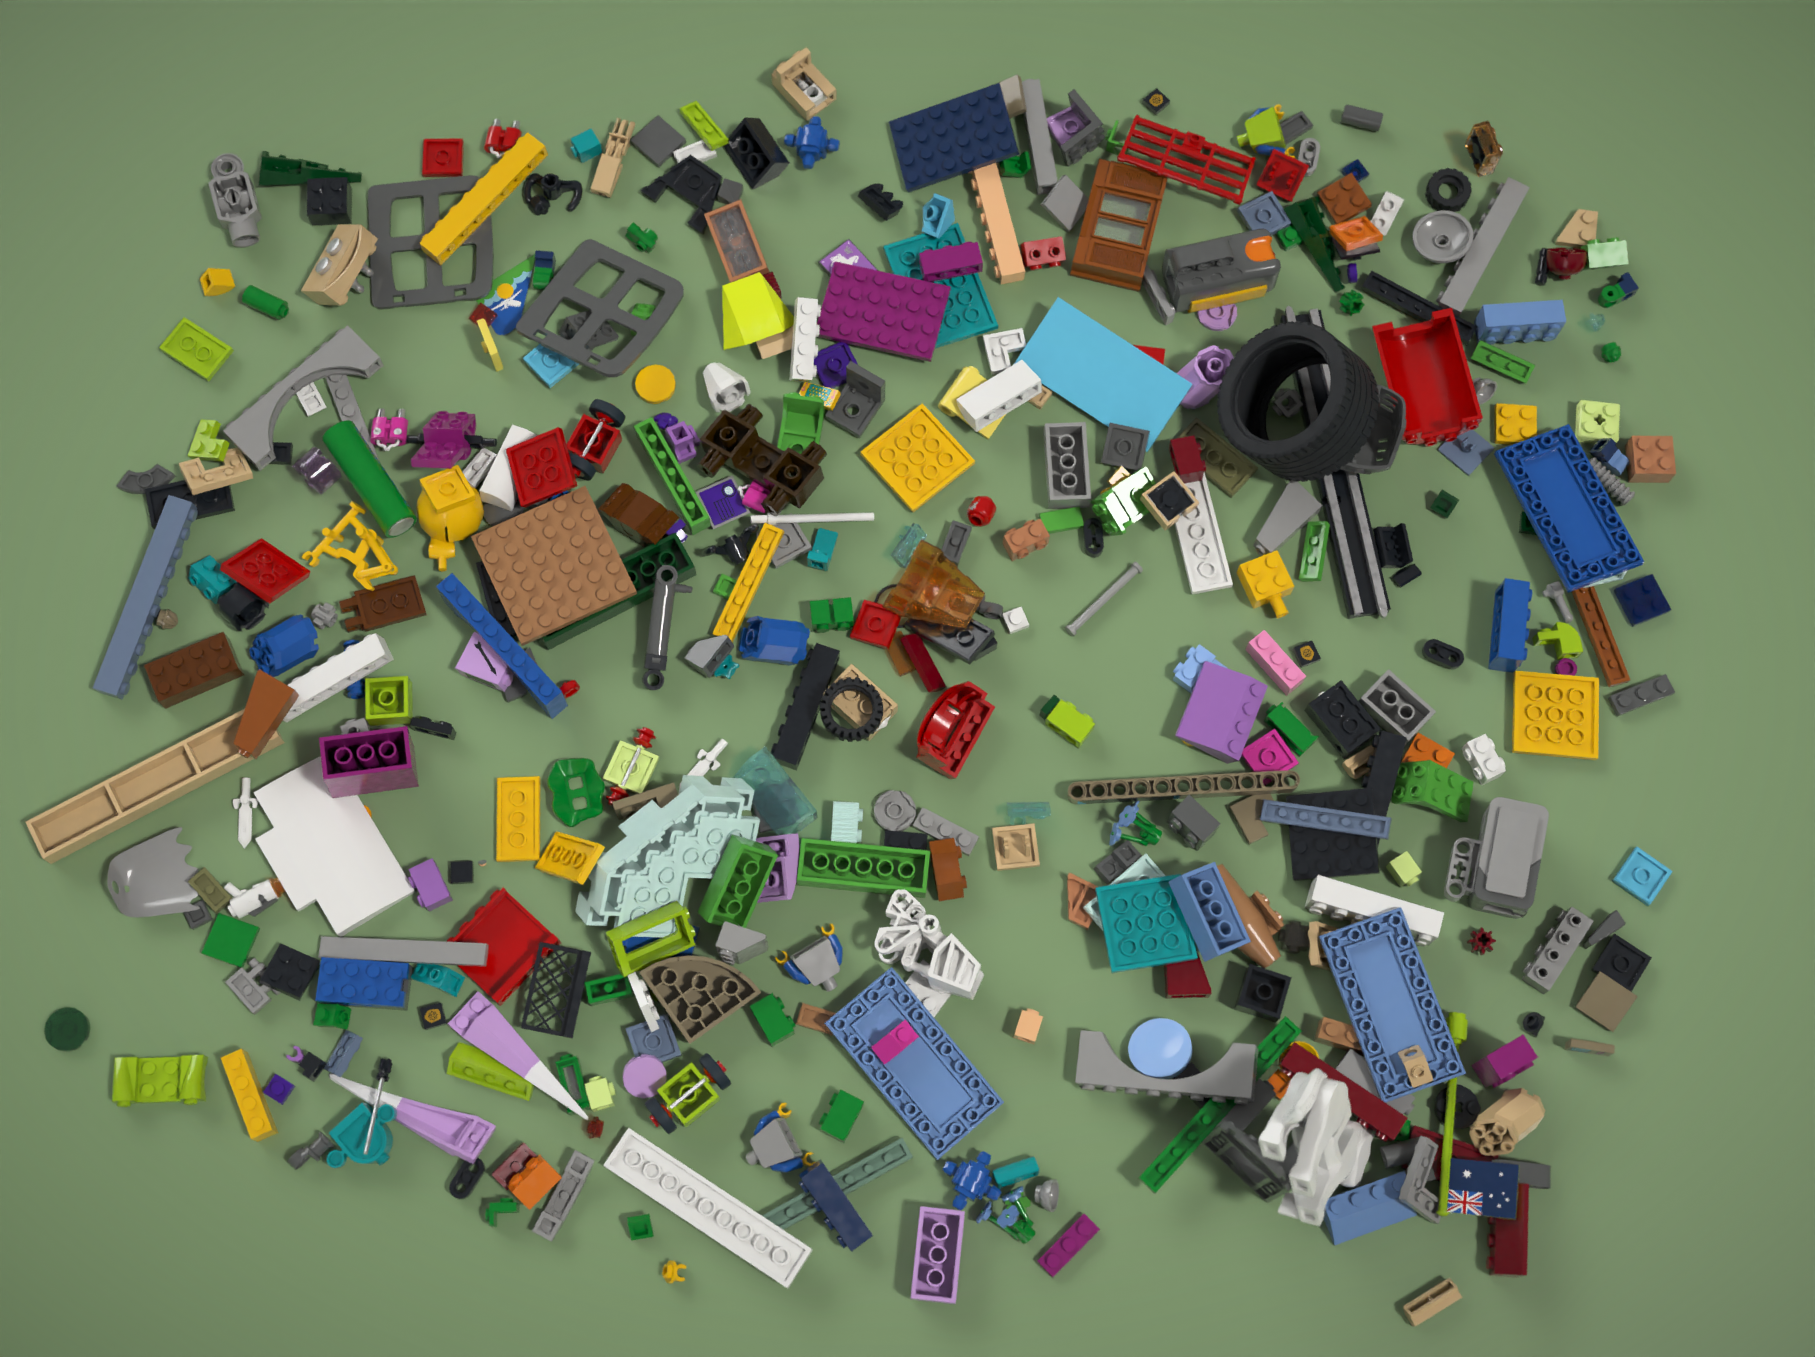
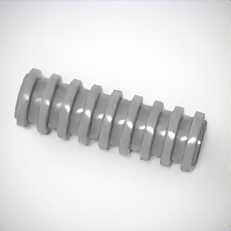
[1589,457,1635,506]

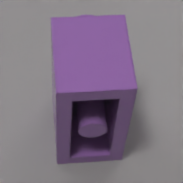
[408,858,453,912]

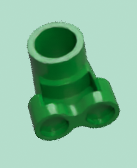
[625,222,658,253]

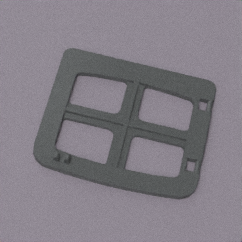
[368,175,494,310]
[516,239,684,377]

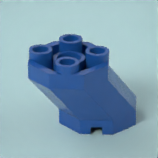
[249,614,319,677]
[738,616,810,666]

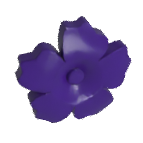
[654,412,678,430]

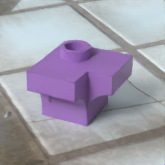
[664,421,700,464]

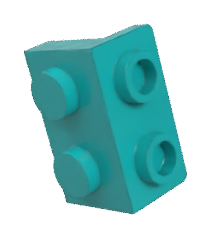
[188,555,237,604]

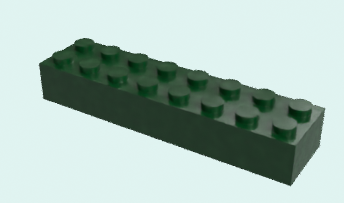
[542,533,697,650]

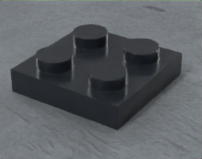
[1591,934,1652,992]
[260,943,320,1001]

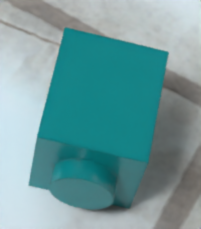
[570,128,602,163]

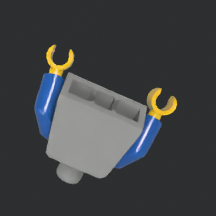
[775,924,843,992]
[746,1103,816,1172]

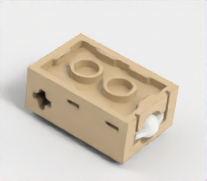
[823,664,898,741]

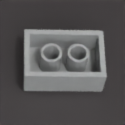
[1359,669,1436,745]

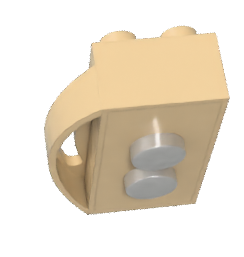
[301,224,378,306]

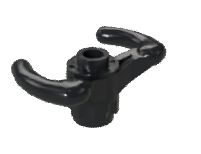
[524,173,583,212]
[704,524,759,565]

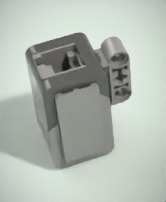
[1444,797,1549,919]

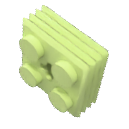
[1575,400,1620,444]

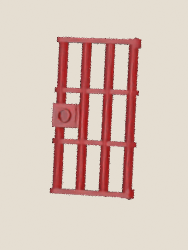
[1117,114,1256,205]

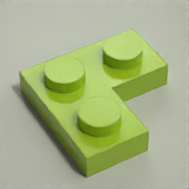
[187,419,230,462]

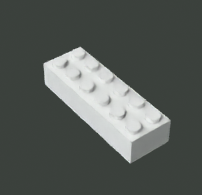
[1304,875,1444,947]

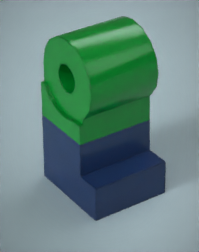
[533,250,556,290]
[1598,272,1639,308]

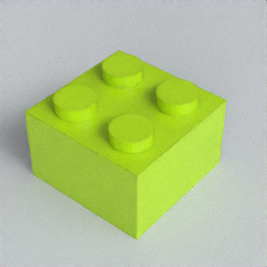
[365,676,413,726]

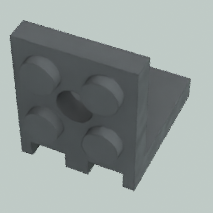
[1060,89,1105,167]
[825,361,885,438]

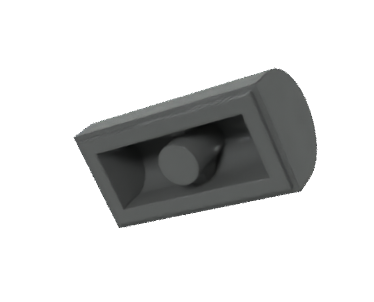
[1340,104,1384,132]

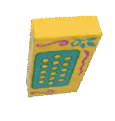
[799,382,841,411]

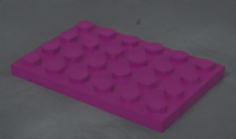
[817,261,951,362]

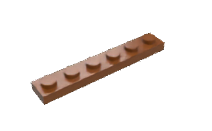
[1571,586,1630,687]

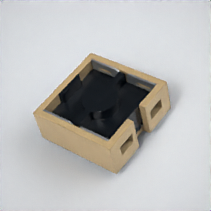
[1140,471,1199,530]

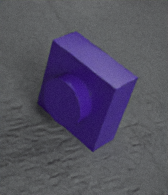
[263,1074,295,1105]

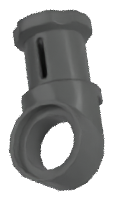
[965,592,1003,619]
[288,1132,335,1170]

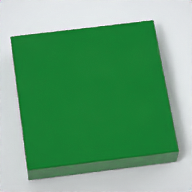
[201,913,260,968]

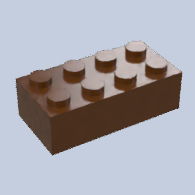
[144,632,244,709]

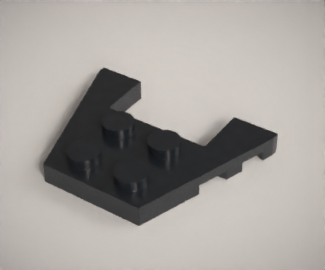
[641,155,723,235]

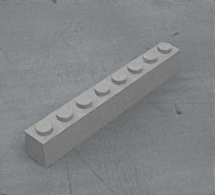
[1435,177,1530,316]

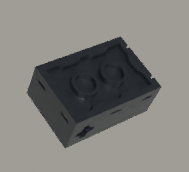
[1304,680,1381,759]

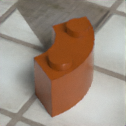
[929,838,967,901]

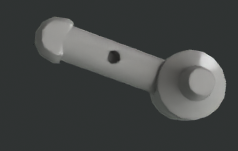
[1542,581,1573,623]

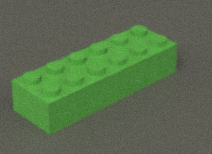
[797,838,930,898]

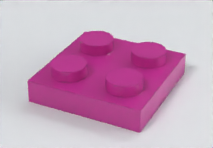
[1241,729,1299,786]

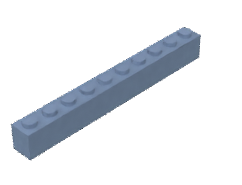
[93,495,198,700]

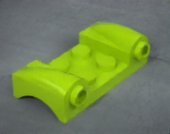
[112,1055,208,1107]

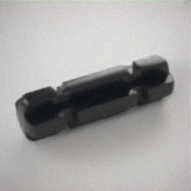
[1535,248,1549,286]

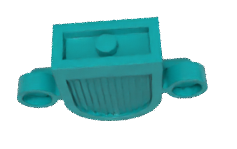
[327,1103,397,1168]

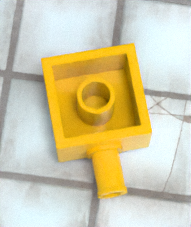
[1236,550,1295,618]

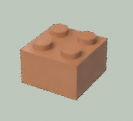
[1625,436,1676,483]

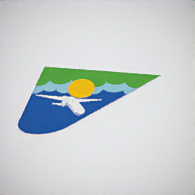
[476,254,535,335]

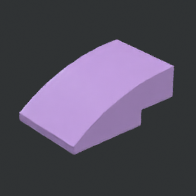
[756,833,799,903]

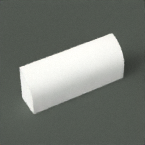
[956,360,1042,432]
[479,424,537,511]

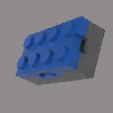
[315,957,413,1011]

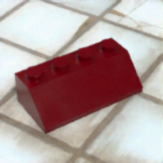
[1486,1183,1529,1278]

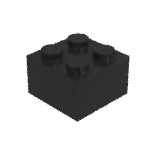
[307,177,352,226]
[1234,964,1292,1023]

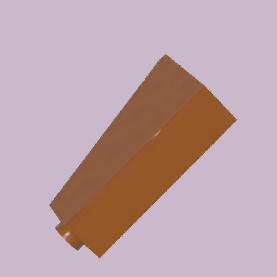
[233,669,299,759]

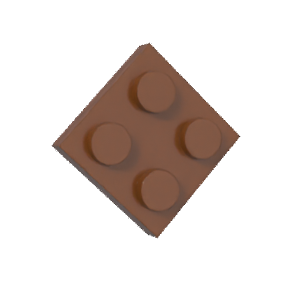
[1317,173,1372,224]

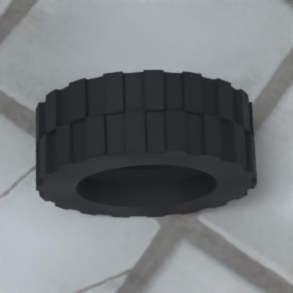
[1425,168,1472,212]

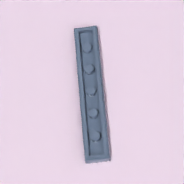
[1260,799,1392,840]

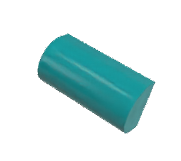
[992,1156,1039,1189]

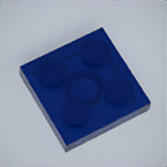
[1614,574,1671,627]

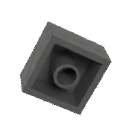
[1167,795,1220,851]

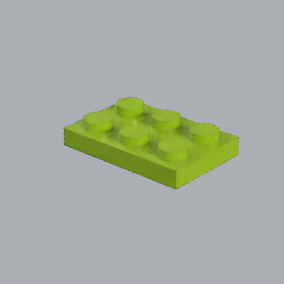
[159,317,234,382]

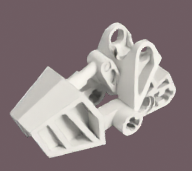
[874,890,984,1000]

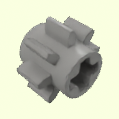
[311,602,338,629]

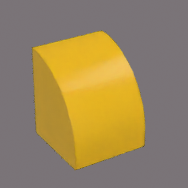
[200,268,235,296]

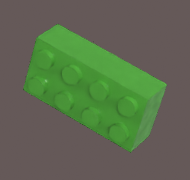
[698,834,778,928]

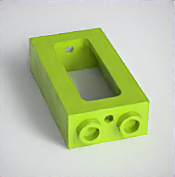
[605,901,696,977]

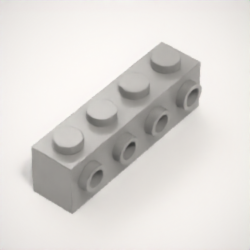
[1522,906,1594,994]

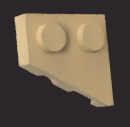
[1555,209,1598,249]

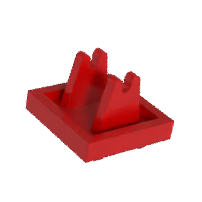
[1256,149,1310,202]

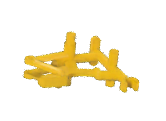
[302,501,398,591]

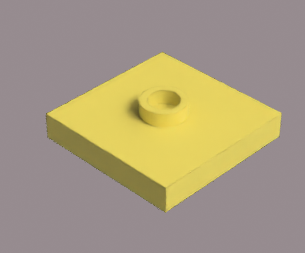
[477,318,503,372]

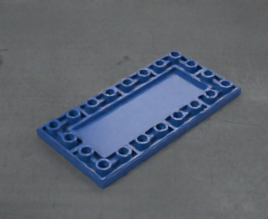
[1494,424,1644,593]

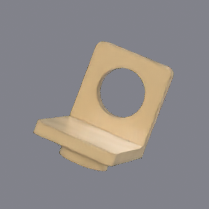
[1398,1045,1433,1088]

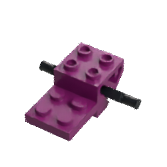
[406,411,497,469]

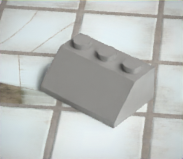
[716,921,769,966]

